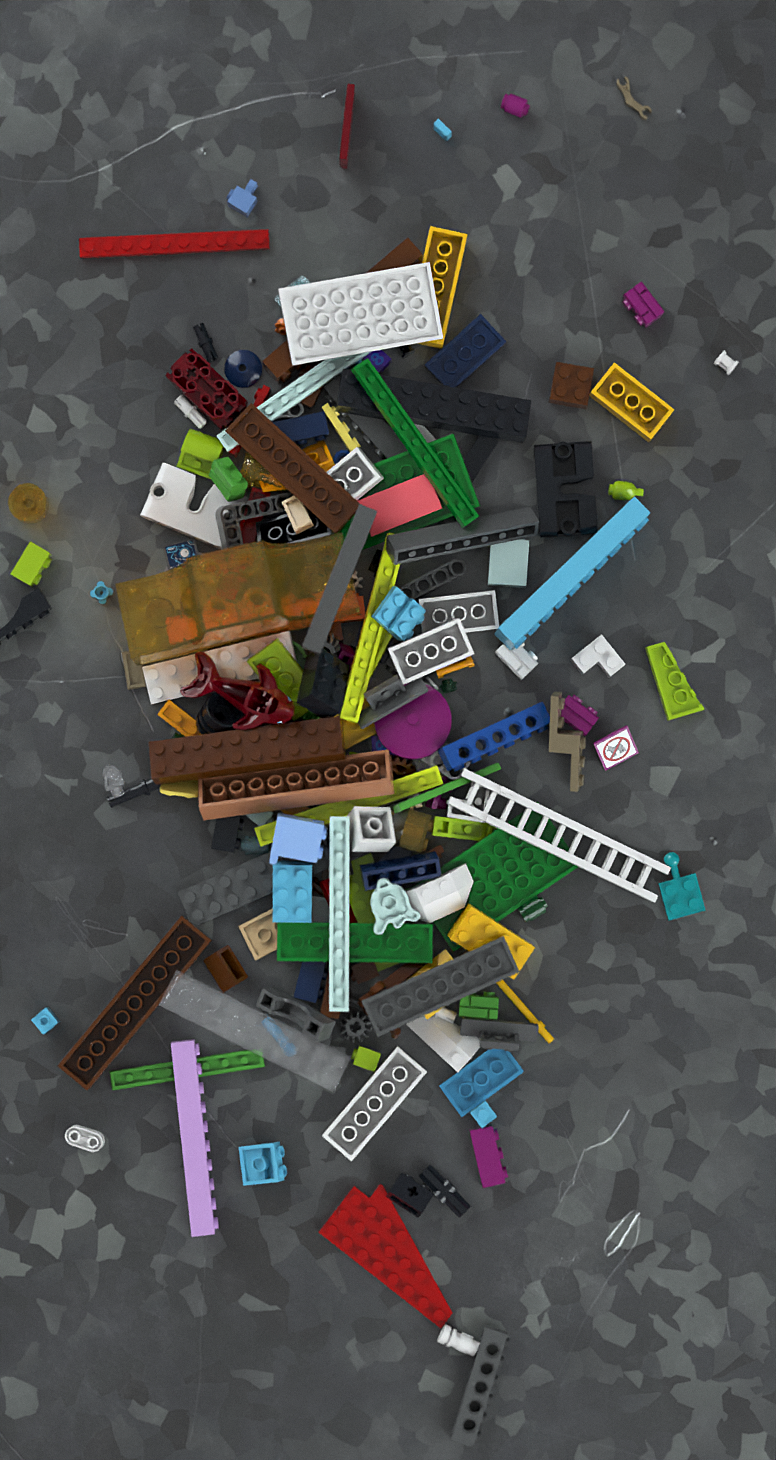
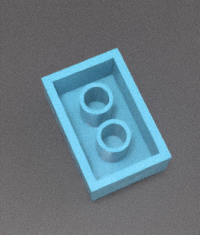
[273,861,313,923]

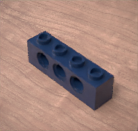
[360,851,442,891]

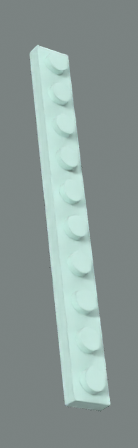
[217,352,370,452]
[329,816,350,1012]

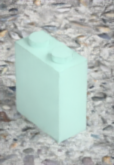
[487,538,529,588]

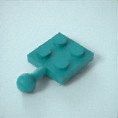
[658,852,706,920]

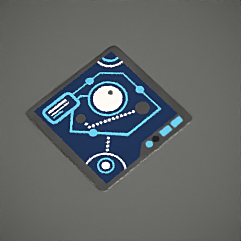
[163,538,202,578]

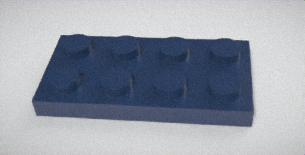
[424,314,506,388]

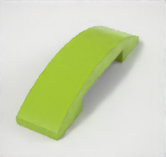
[432,816,497,841]

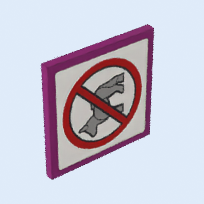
[593,725,639,771]

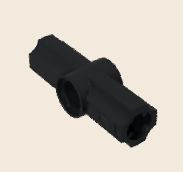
[419,1165,471,1218]

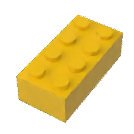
[589,362,675,443]
[447,903,535,980]

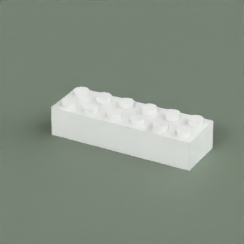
[322,1046,427,1161]

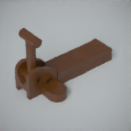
[357,955,434,1039]

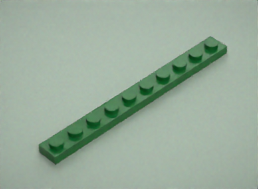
[351,358,479,528]

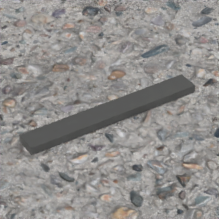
[302,504,377,655]

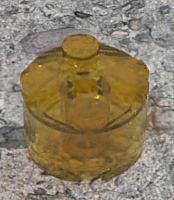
[8,483,49,524]

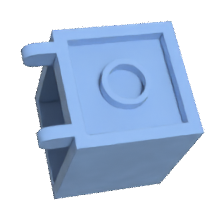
[269,812,327,864]

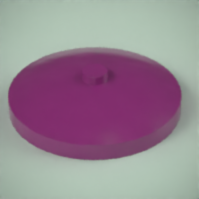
[375,682,452,760]

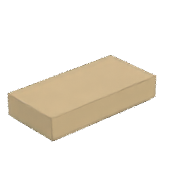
[282,496,314,534]

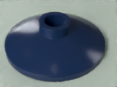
[224,350,262,388]

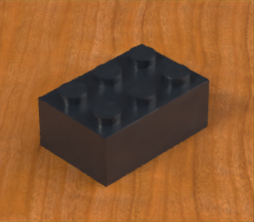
[296,649,350,718]

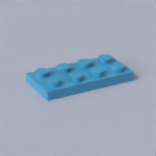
[439,1049,524,1117]

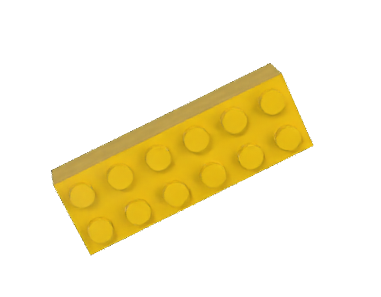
[416,226,467,349]

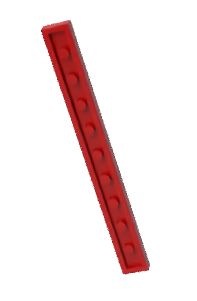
[79,229,270,258]

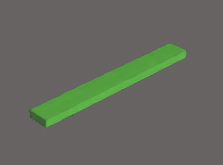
[109,1048,265,1090]

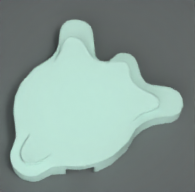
[370,878,420,935]

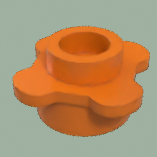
[275,318,286,335]

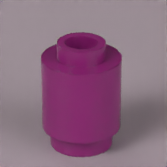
[500,94,530,118]

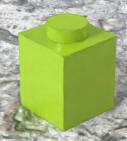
[351,1045,381,1072]

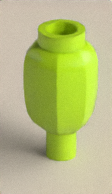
[608,481,644,500]

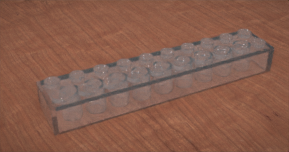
[159,969,351,1092]

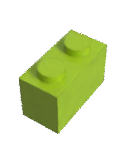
[11,541,52,587]

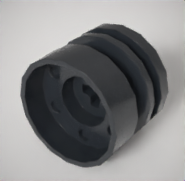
[196,692,244,735]

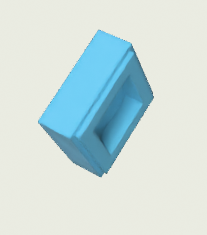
[433,119,452,141]

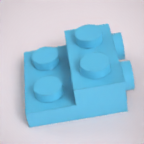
[371,586,426,641]
[238,1141,287,1186]

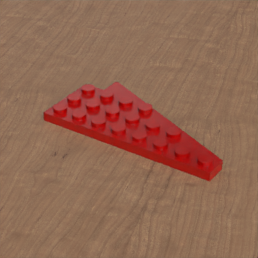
[319,1183,453,1328]

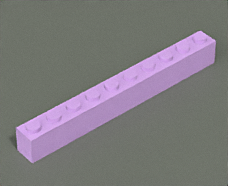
[171,1039,219,1237]

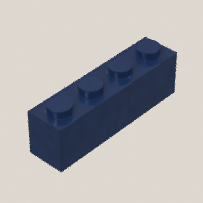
[273,411,330,446]
[293,921,328,1003]

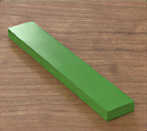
[393,763,501,814]

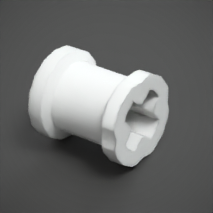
[714,350,739,376]

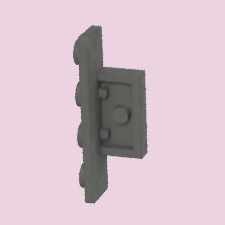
[358,675,428,729]
[460,1017,539,1051]

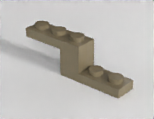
[549,691,586,792]

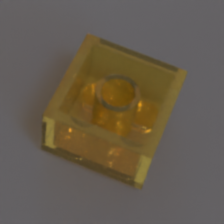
[399,809,434,854]

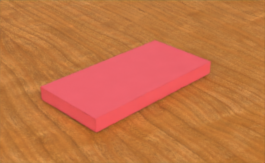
[358,474,443,537]

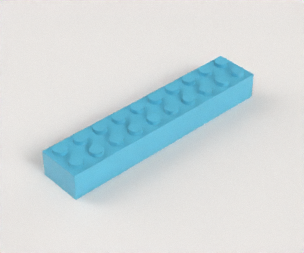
[494,496,650,650]

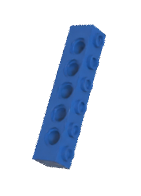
[437,701,550,772]

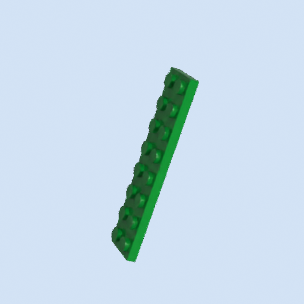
[277,922,433,963]

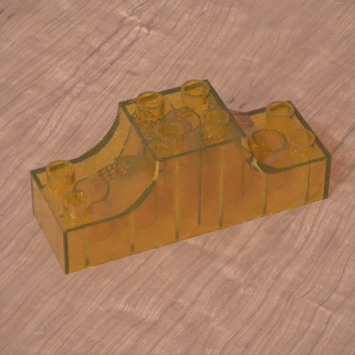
[115,533,361,666]

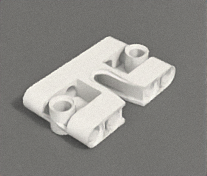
[140,463,249,550]

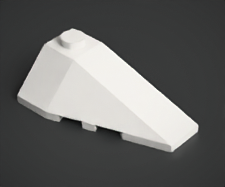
[406,1015,480,1072]

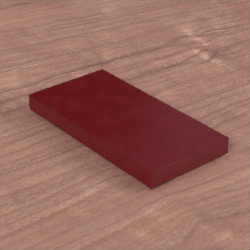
[339,84,355,169]

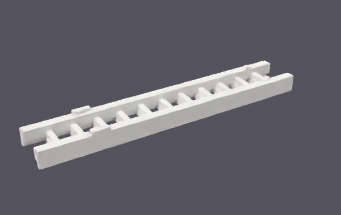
[446,768,671,902]

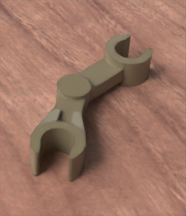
[616,76,652,120]

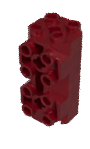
[165,348,247,430]

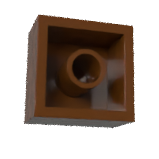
[549,362,594,409]

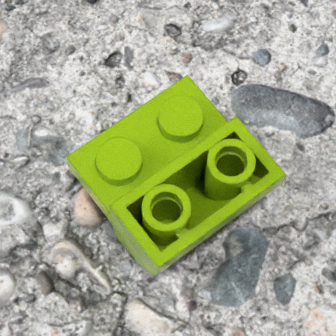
[176,428,224,479]

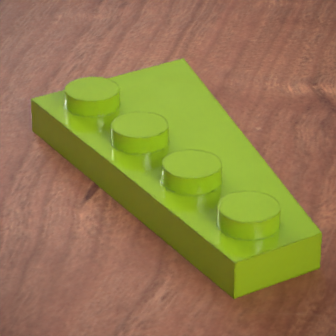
[645,642,705,721]

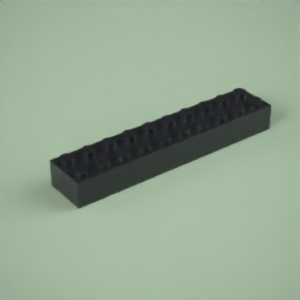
[335,369,531,443]

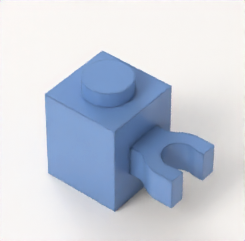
[226,179,258,218]

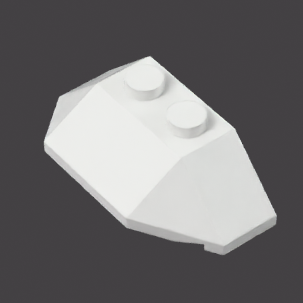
[405,863,474,923]

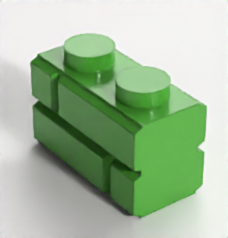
[209,457,248,502]
[458,992,499,1020]

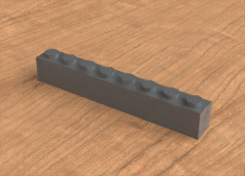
[386,507,539,565]

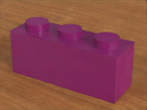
[469,1125,508,1188]

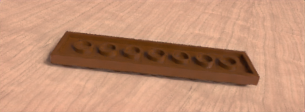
[225,403,360,534]

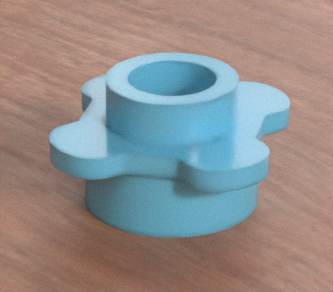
[90,581,113,604]

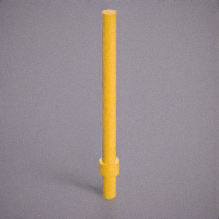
[496,980,554,1044]

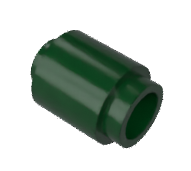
[518,896,548,922]

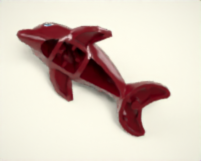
[180,651,295,730]

